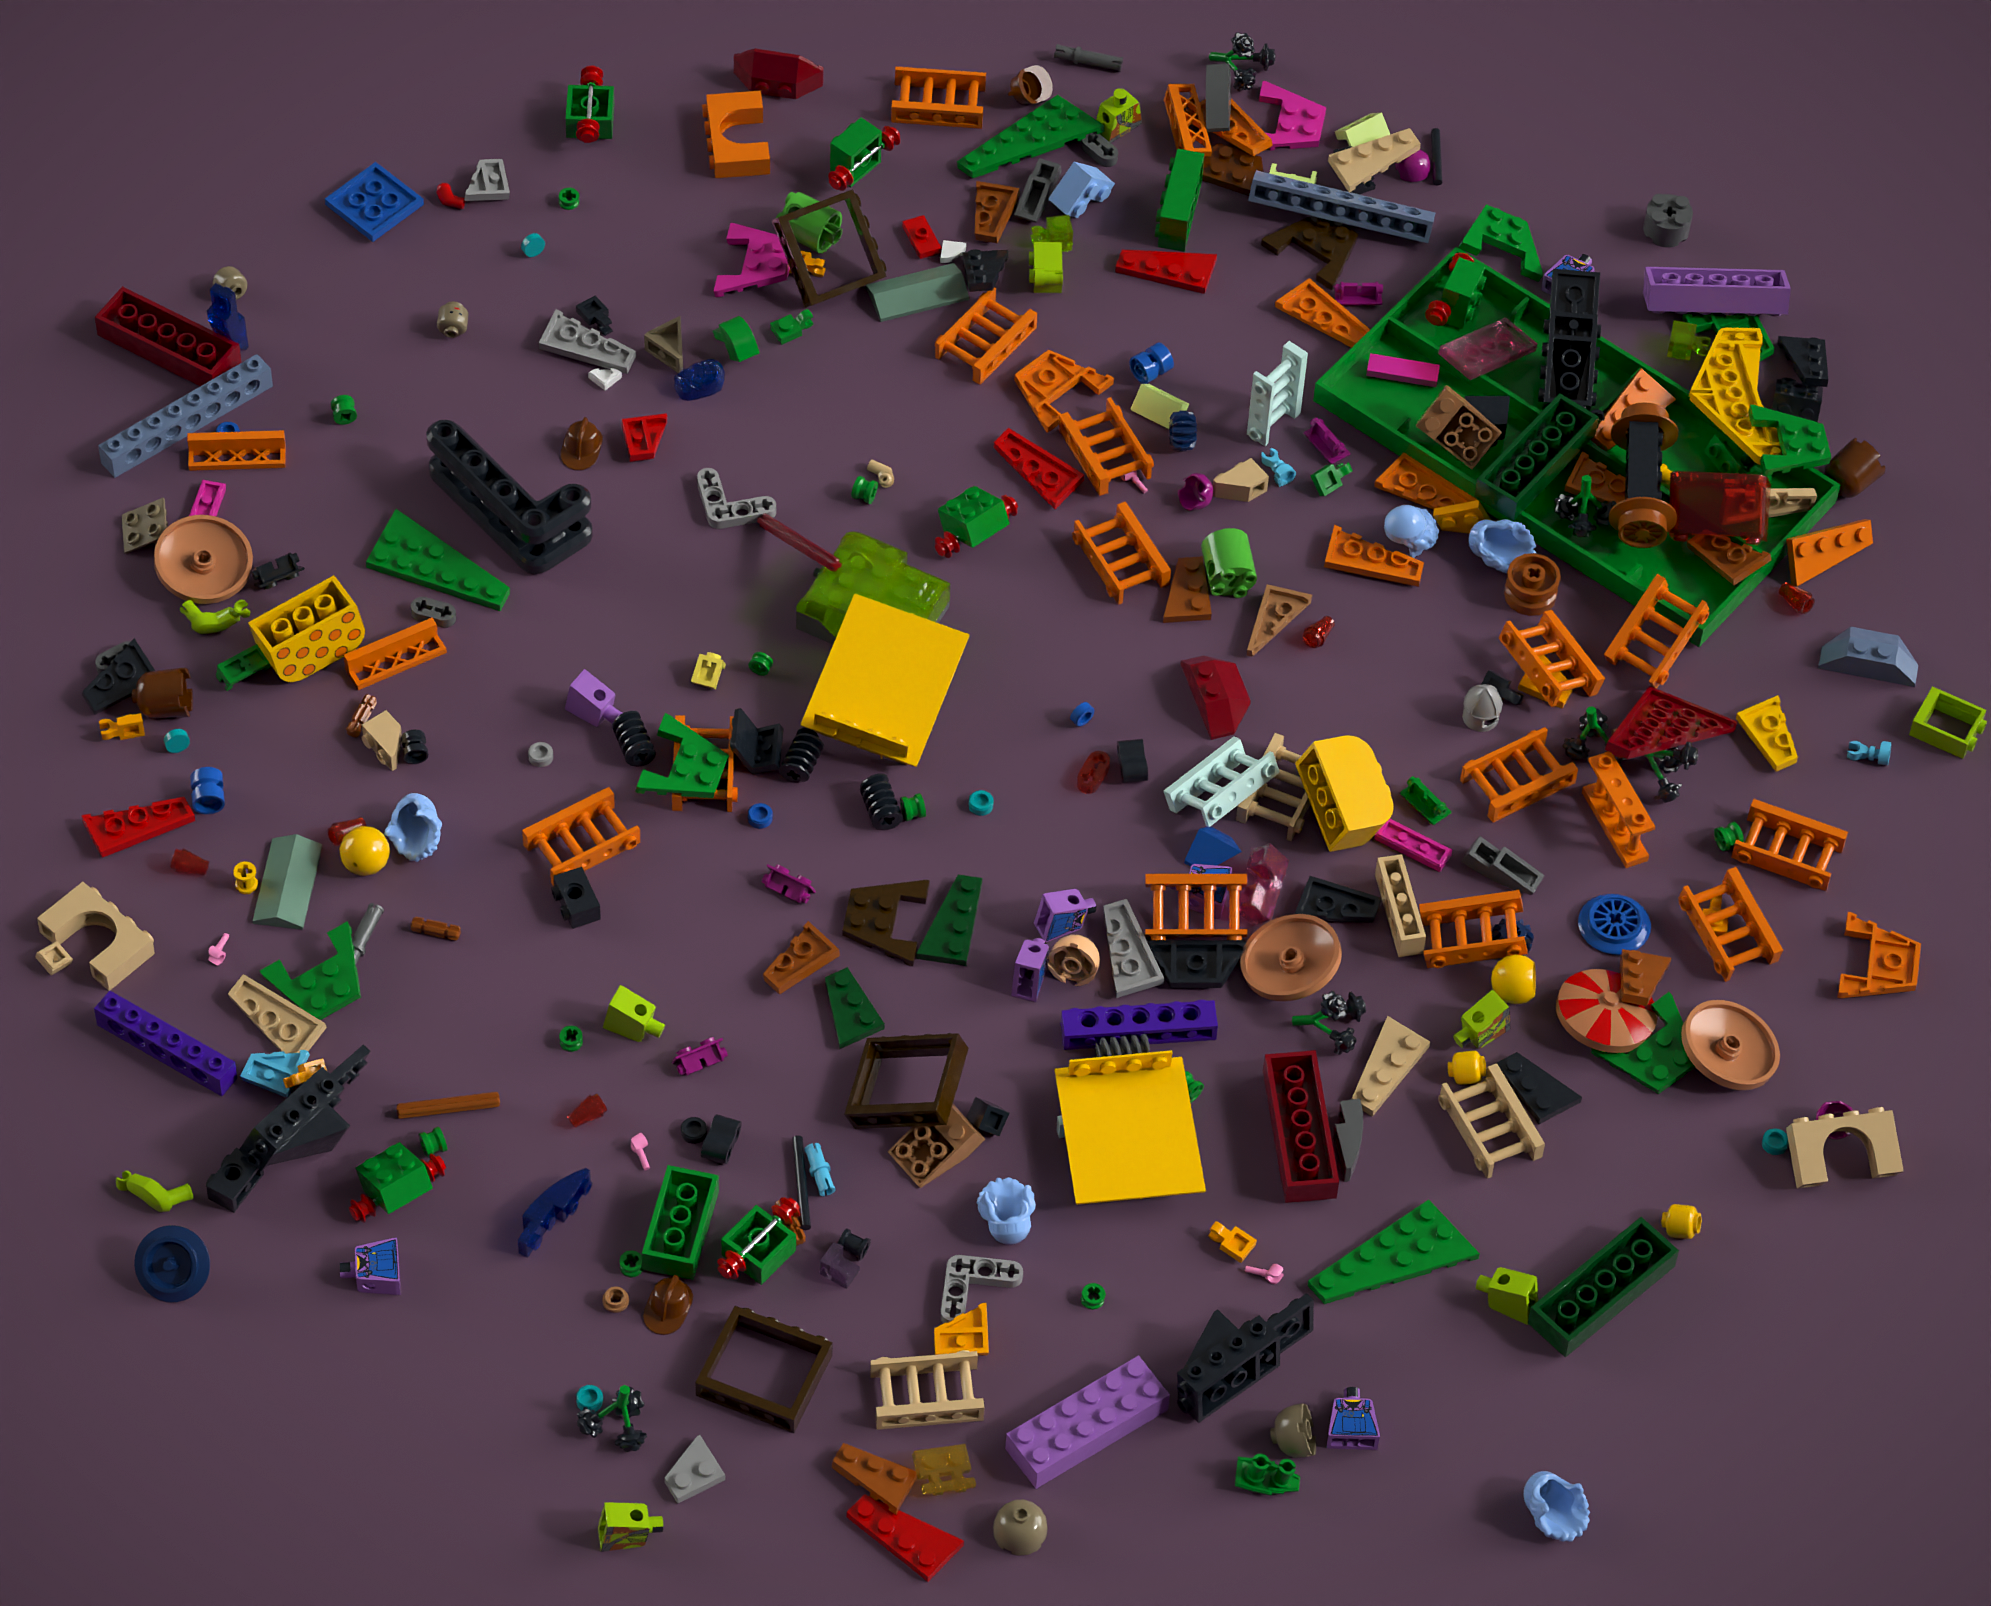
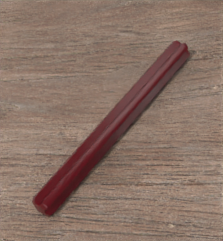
[757,513,842,572]

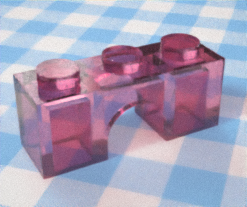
[1239,843,1289,926]

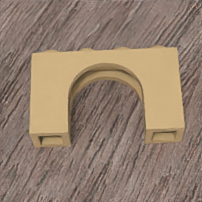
[37,882,155,990]
[1786,1107,1903,1189]

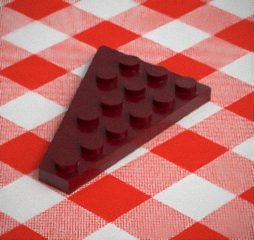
[1605,686,1738,759]

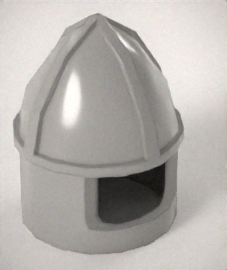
[1462,684,1503,732]

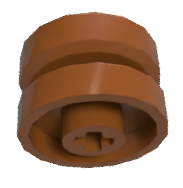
[1504,553,1561,616]

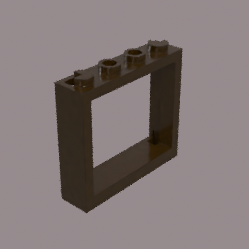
[772,189,887,308]
[844,1033,969,1129]
[695,1306,833,1433]

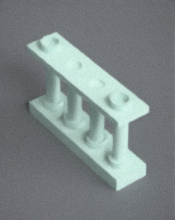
[1247,341,1308,446]
[1164,737,1280,827]

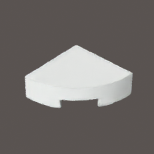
[940,240,966,263]
[588,368,622,391]

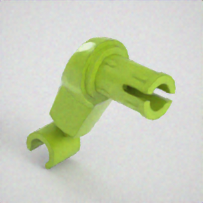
[180,600,251,634]
[116,1170,193,1212]

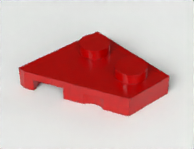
[622,413,668,462]

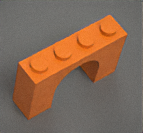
[702,91,770,178]

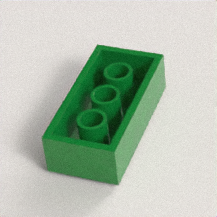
[1155,149,1205,252]
[642,1165,719,1280]

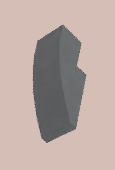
[1206,63,1231,132]
[1014,158,1062,223]
[1461,836,1545,895]
[1333,1098,1363,1182]

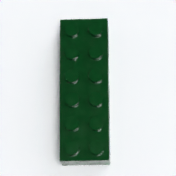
[1474,393,1599,521]
[1527,1217,1679,1358]

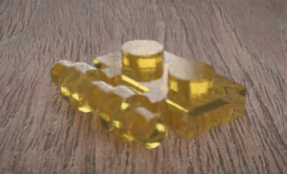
[912,1444,976,1496]

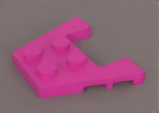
[1259,81,1326,151]
[714,223,790,297]

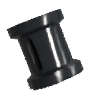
[837,1228,871,1261]

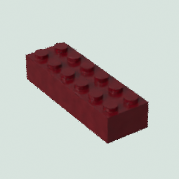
[95,286,241,386]
[1263,1050,1339,1203]

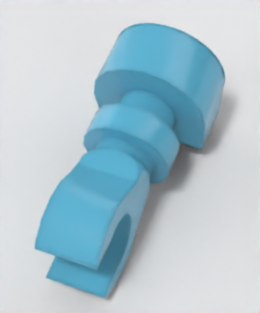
[1261,448,1296,487]
[1847,741,1891,765]

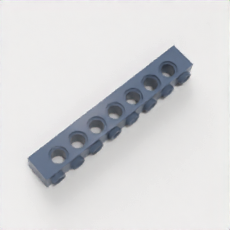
[1248,170,1436,243]
[98,354,273,478]

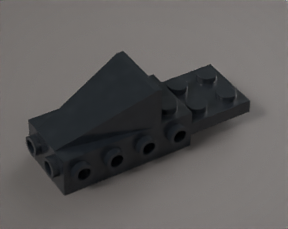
[1538,268,1601,411]
[239,1044,371,1172]
[1177,1293,1314,1423]

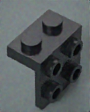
[1771,377,1823,422]
[729,708,784,775]

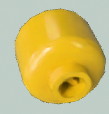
[1448,1051,1486,1085]
[1661,1204,1702,1239]

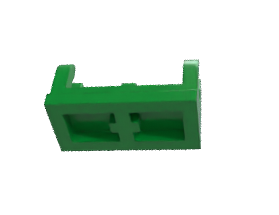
[216,644,271,691]

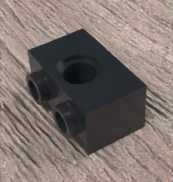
[551,867,601,929]
[206,1147,264,1213]

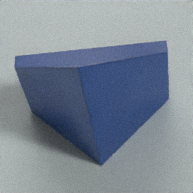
[1184,826,1242,866]

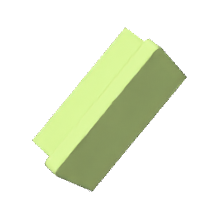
[1335,112,1390,147]
[1131,384,1189,429]

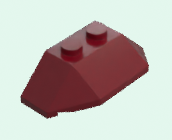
[734,48,824,99]
[1180,655,1251,740]

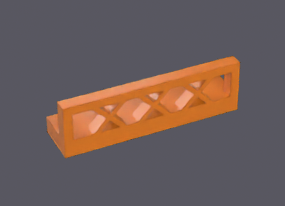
[1164,84,1212,156]
[187,430,286,471]
[344,618,447,690]

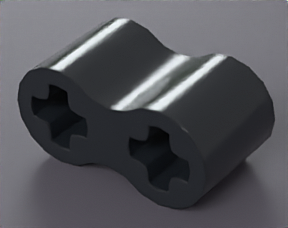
[1117,739,1148,783]
[701,1114,742,1164]

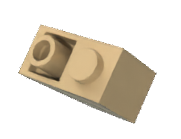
[1213,458,1269,502]
[361,710,402,771]

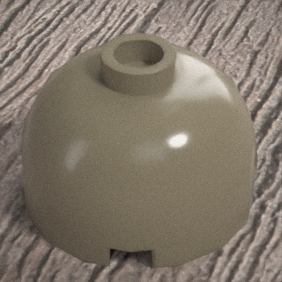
[1270,1403,1316,1458]
[993,1499,1048,1556]

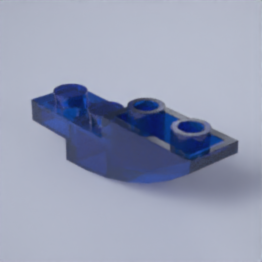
[207,283,249,350]
[518,1168,592,1258]

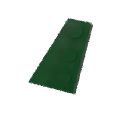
[825,967,885,1050]

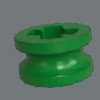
[558,187,579,210]
[748,652,773,676]
[560,1026,583,1052]
[619,1250,643,1278]
[1081,1283,1106,1310]

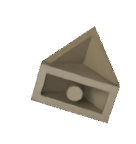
[644,316,683,374]

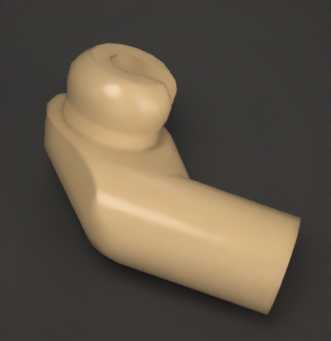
[867,459,895,488]

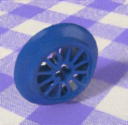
[1578,894,1651,954]

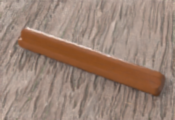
[397,1092,500,1119]

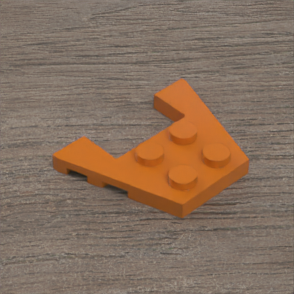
[1014,350,1114,433]
[1837,912,1921,998]

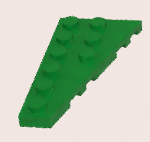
[957,95,1105,179]
[366,509,510,611]
[1308,1199,1480,1304]

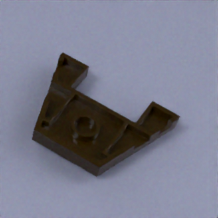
[1261,216,1358,291]
[842,880,930,966]

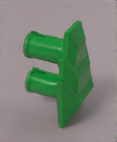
[1235,1454,1300,1496]

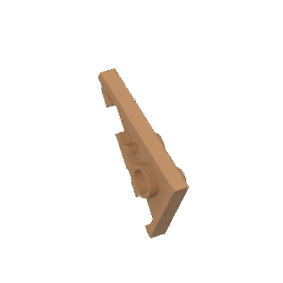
[1247,584,1312,657]

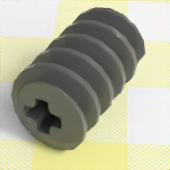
[1095,1034,1150,1057]

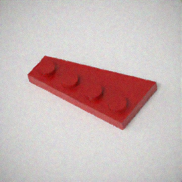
[1115,249,1217,294]
[994,428,1084,509]
[81,797,195,858]
[846,1494,964,1582]

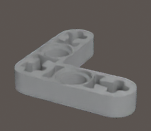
[697,468,776,529]
[941,1255,1023,1324]

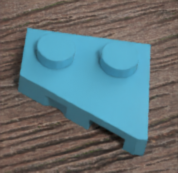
[240,1050,310,1098]

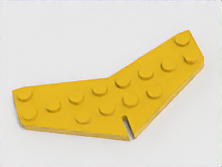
[1688,328,1782,465]

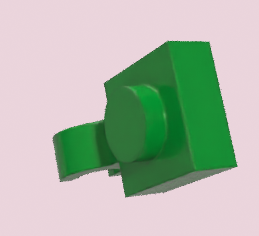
[770,309,813,345]
[1310,462,1353,496]

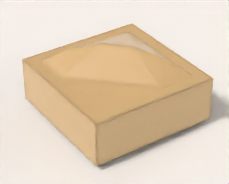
[36,941,73,975]

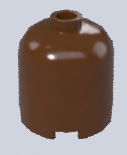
[1824,438,1886,498]
[132,667,193,718]

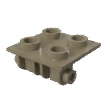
[122,498,168,554]

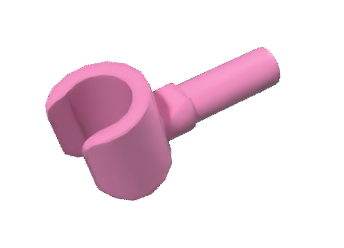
[1121,471,1148,494]
[208,933,229,966]
[630,1133,650,1170]
[1245,1264,1284,1284]

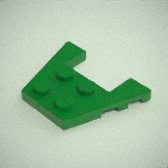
[1458,204,1543,282]
[1682,312,1774,362]
[1748,405,1831,476]
[635,713,729,798]
[260,922,361,1020]
[1591,992,1695,1094]

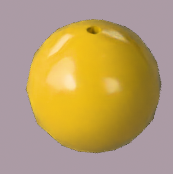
[339,826,390,876]
[1491,954,1536,1004]

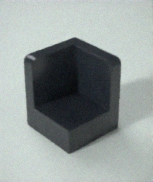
[966,1097,1010,1136]

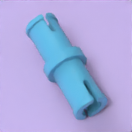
[804,1143,836,1196]

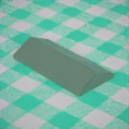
[866,263,969,322]
[253,834,322,930]

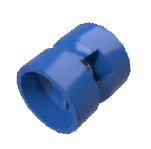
[1129,342,1174,384]
[190,767,225,814]

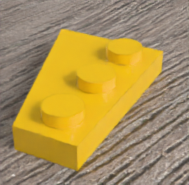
[1736,695,1798,772]

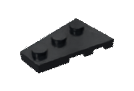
[962,249,1009,292]
[82,638,155,715]
[1295,876,1382,923]

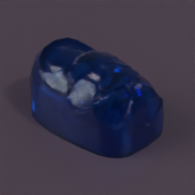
[674,359,725,401]

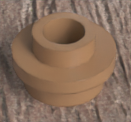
[602,1287,629,1313]

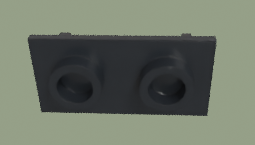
[251,552,305,590]

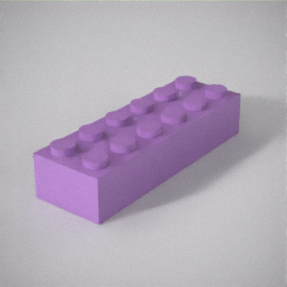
[1643,267,1791,317]
[1005,1355,1170,1489]

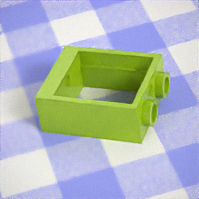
[1909,686,1987,759]

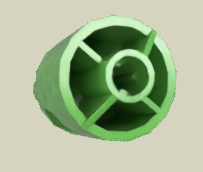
[775,192,842,253]
[1201,528,1257,598]

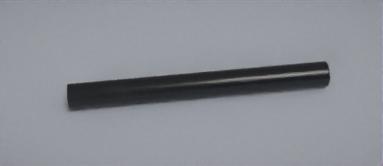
[792,1135,811,1230]

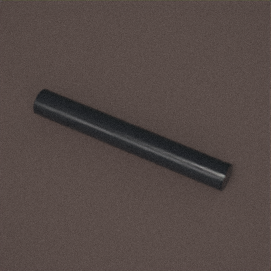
[1431,128,1442,186]

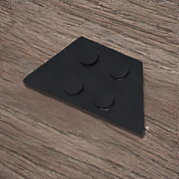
[1148,940,1246,988]

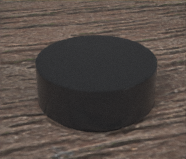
[681,1117,707,1144]

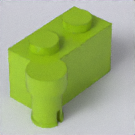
[1029,242,1063,293]

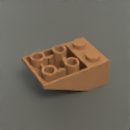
[1416,385,1502,469]
[888,1104,986,1188]

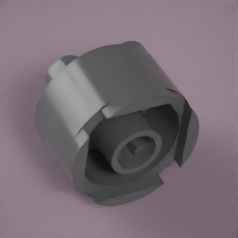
[1643,194,1693,247]

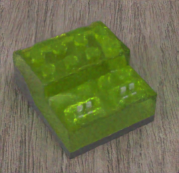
[796,532,950,644]

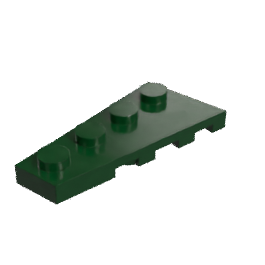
[916,874,983,966]

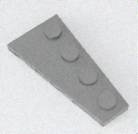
[539,309,636,374]
[1103,899,1164,998]

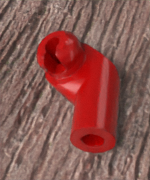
[436,183,465,209]

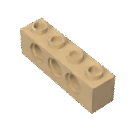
[1375,854,1426,957]

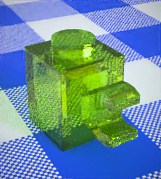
[1031,215,1073,252]
[1667,320,1711,360]

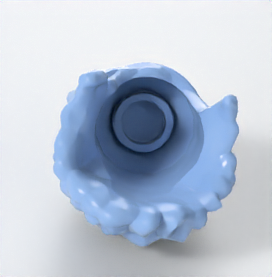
[1384,505,1439,558]
[1468,519,1536,573]
[384,793,442,862]
[976,1177,1035,1245]
[1523,1471,1590,1542]

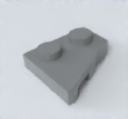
[464,159,510,201]
[665,1435,725,1503]

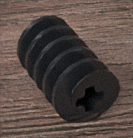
[612,711,656,767]
[779,727,824,782]
[859,773,903,830]

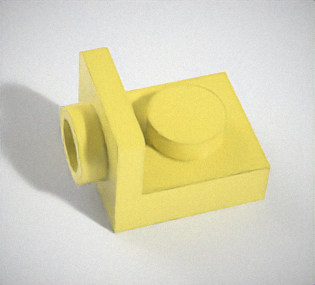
[691,652,726,690]

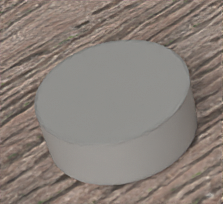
[528,742,553,767]

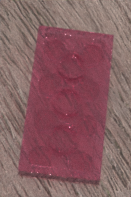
[1438,317,1538,380]

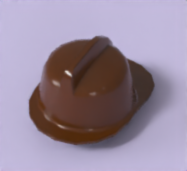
[1007,65,1053,104]
[561,417,603,470]
[643,1275,693,1335]

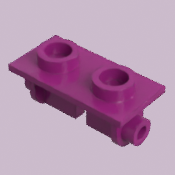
[1334,282,1383,305]
[1303,418,1351,464]
[762,864,816,904]
[672,1037,728,1076]

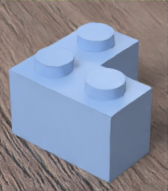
[1048,162,1115,218]

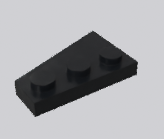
[1777,336,1829,387]
[1497,1052,1582,1124]

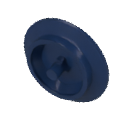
[134,1225,210,1302]

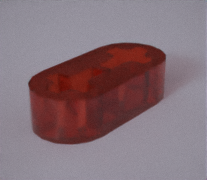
[1077,751,1110,794]

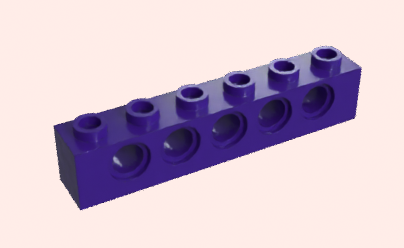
[94,990,237,1097]
[1061,1000,1218,1050]

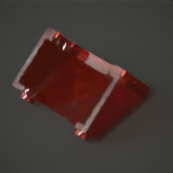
[1669,471,1771,545]

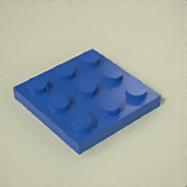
[325,162,424,242]

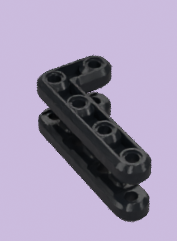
[426,420,593,574]

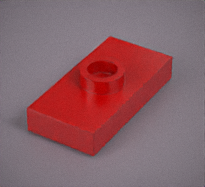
[902,215,941,259]

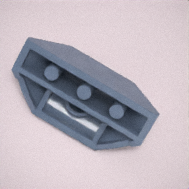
[1818,627,1918,687]

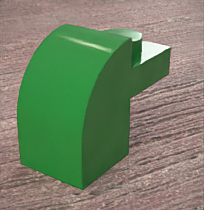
[713,316,760,362]

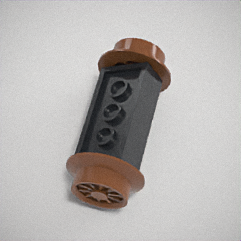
[1609,402,1678,548]

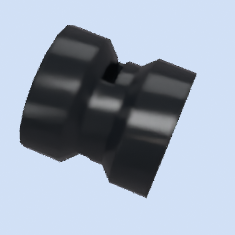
[401,729,429,764]

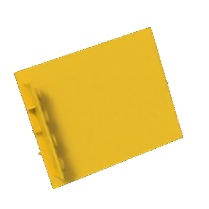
[801,594,969,767]
[1055,1050,1206,1205]

